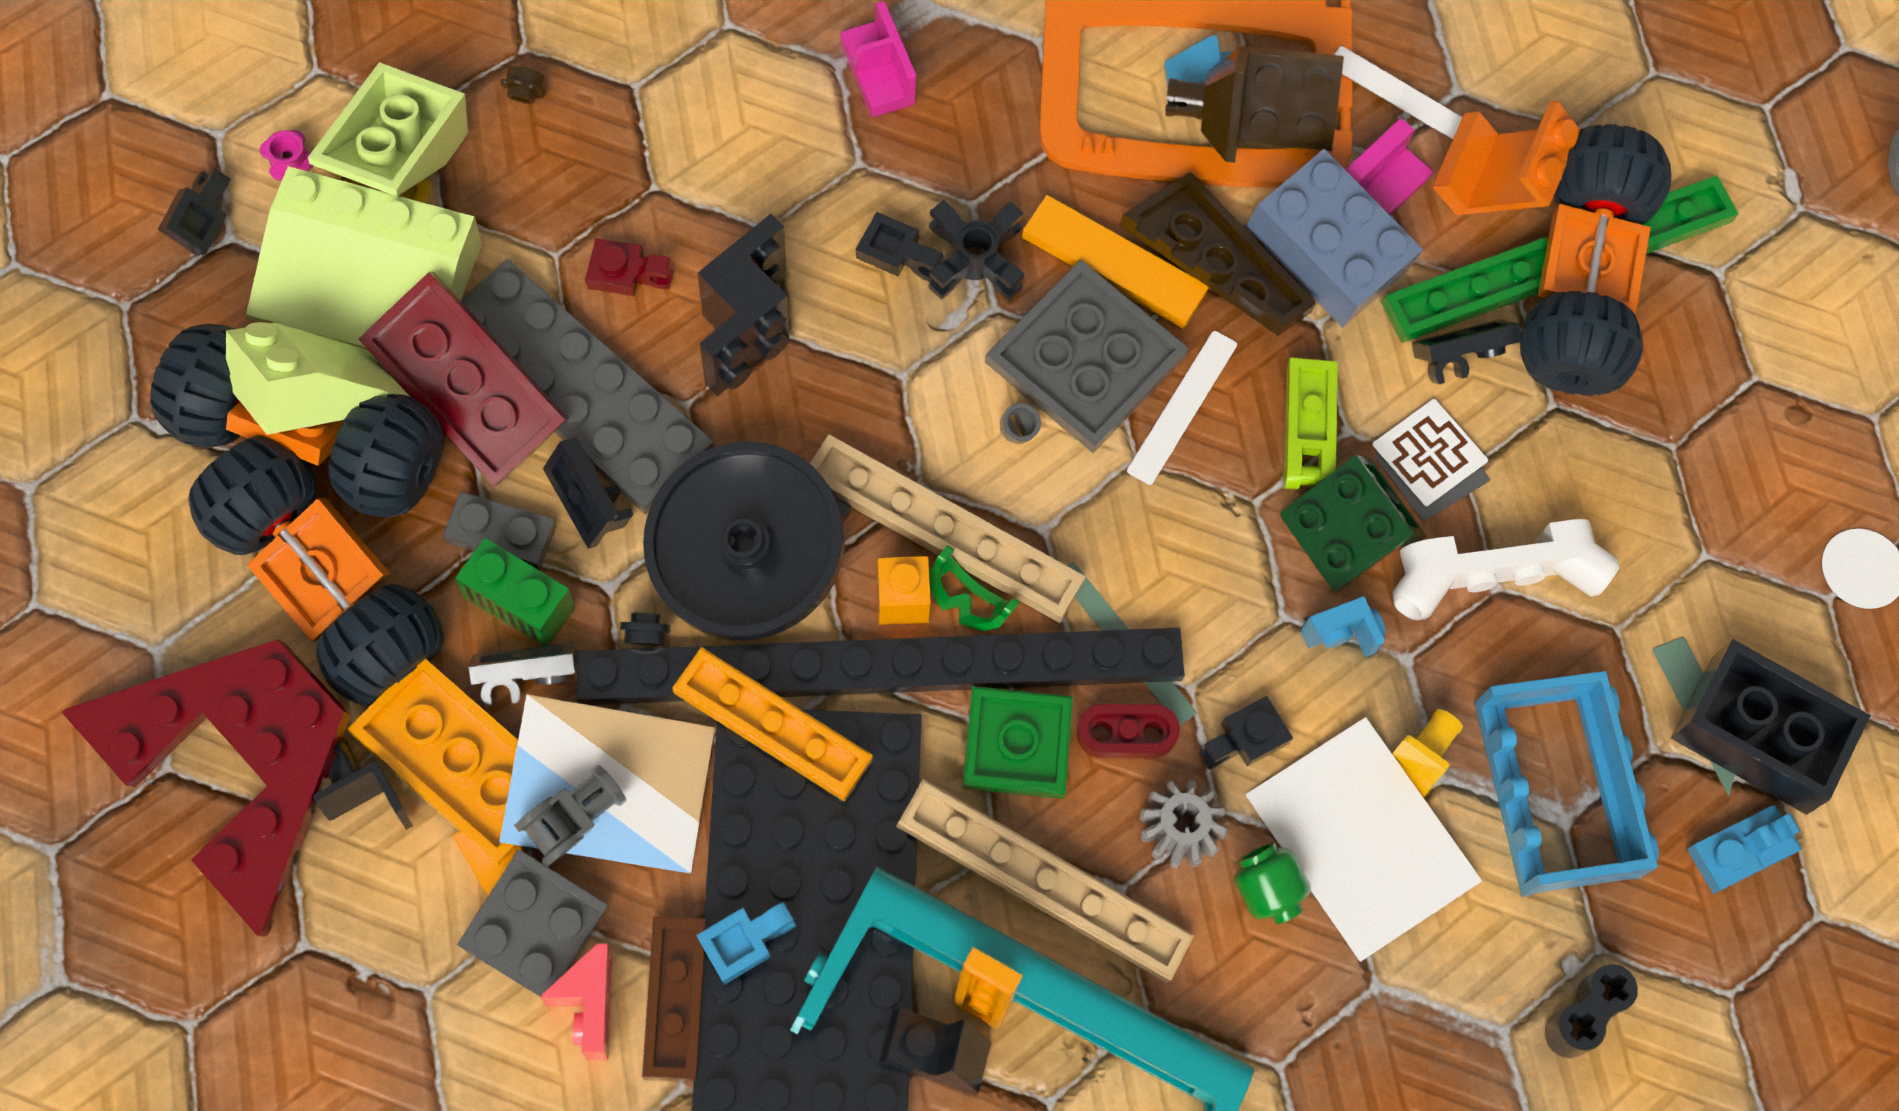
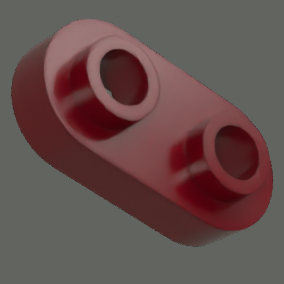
[1077,704,1180,759]

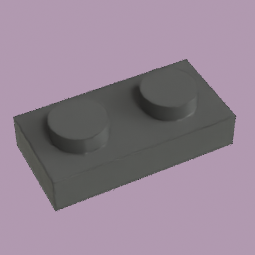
[443,492,556,571]

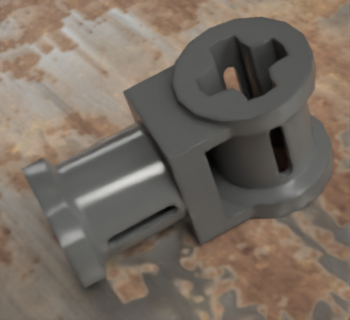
[514,765,626,867]

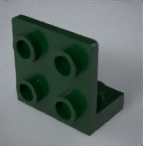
[1280,455,1427,591]

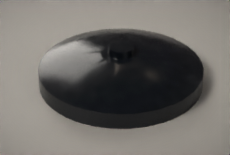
[643,442,845,640]

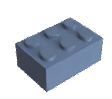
[1245,149,1423,328]

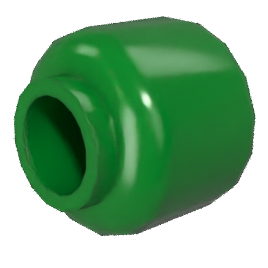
[1233,842,1311,924]

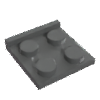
[457,849,608,997]

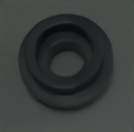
[620,613,671,646]

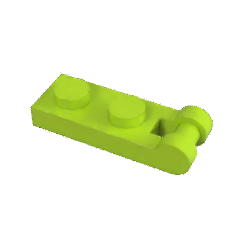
[1282,358,1338,490]

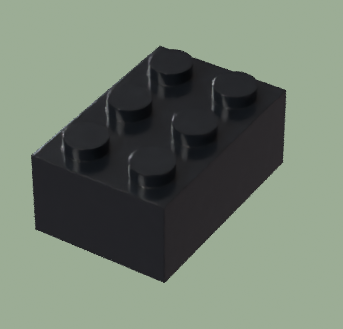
[1671,639,1871,815]

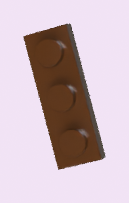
[642,917,707,1082]

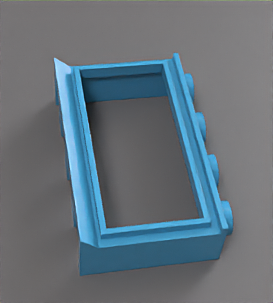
[1474,671,1659,897]

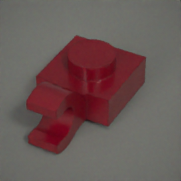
[585,238,674,296]

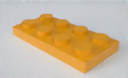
[348,659,518,865]

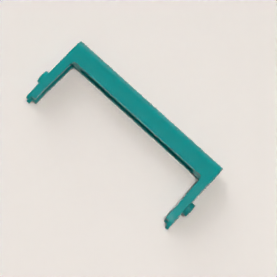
[790,866,1254,1111]

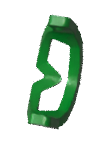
[929,545,1020,631]

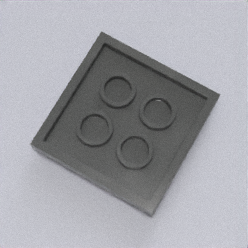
[985,260,1189,453]

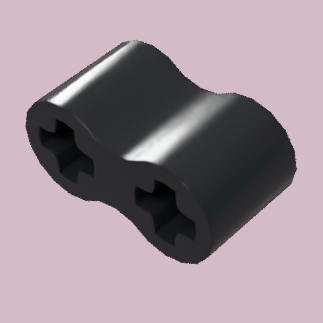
[1545,964,1638,1059]

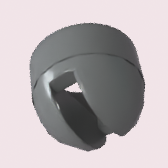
[999,403,1041,444]

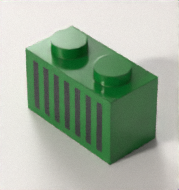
[455,538,575,646]

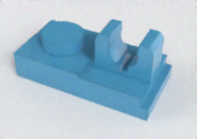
[1687,805,1802,895]

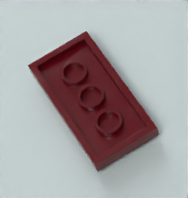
[358,272,569,486]

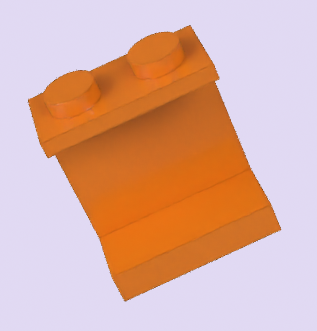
[1432,100,1581,215]

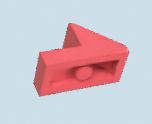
[541,944,612,1060]

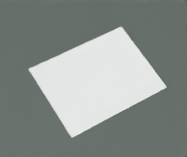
[1245,717,1482,962]

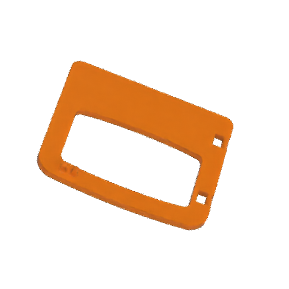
[1039,0,1352,188]

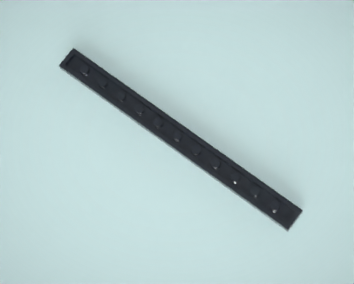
[577,628,1185,705]

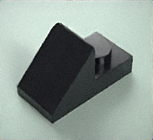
[879,1008,991,1095]

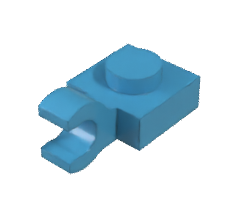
[696,902,796,984]

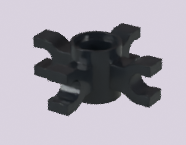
[928,199,1024,302]

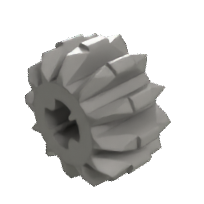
[1139,780,1227,868]

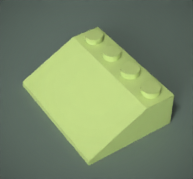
[246,166,482,349]

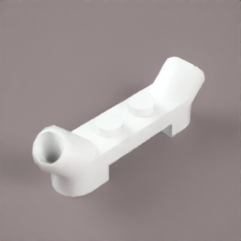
[1392,519,1620,620]

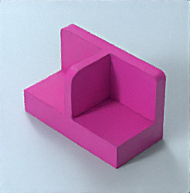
[840,1,916,117]

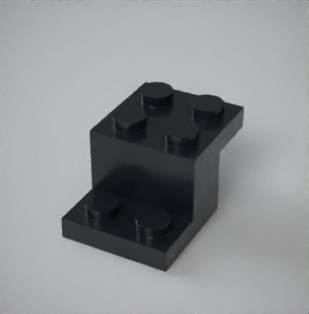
[697,214,789,397]

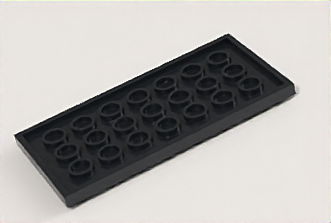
[692,709,922,1111]

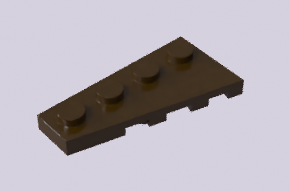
[1119,171,1317,336]

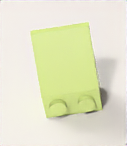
[308,63,468,196]
[226,322,409,435]

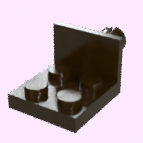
[1165,46,1344,163]

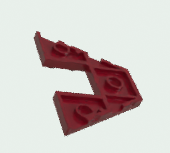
[62,639,351,937]

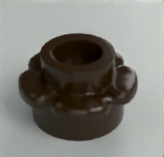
[500,66,546,104]

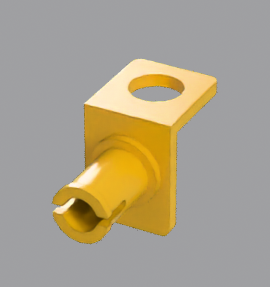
[1392,709,1463,798]

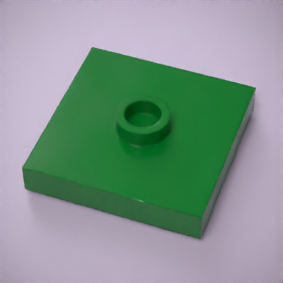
[962,686,1073,799]

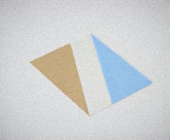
[500,694,715,874]

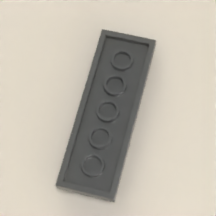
[461,258,714,515]

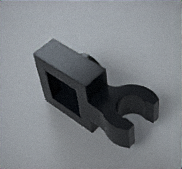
[157,168,230,256]
[855,212,943,282]
[1199,696,1293,770]

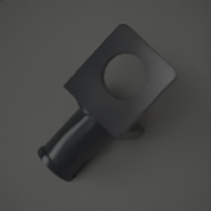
[313,737,413,830]

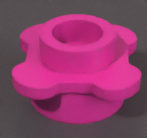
[260,130,314,181]

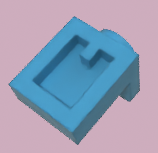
[1300,596,1385,657]

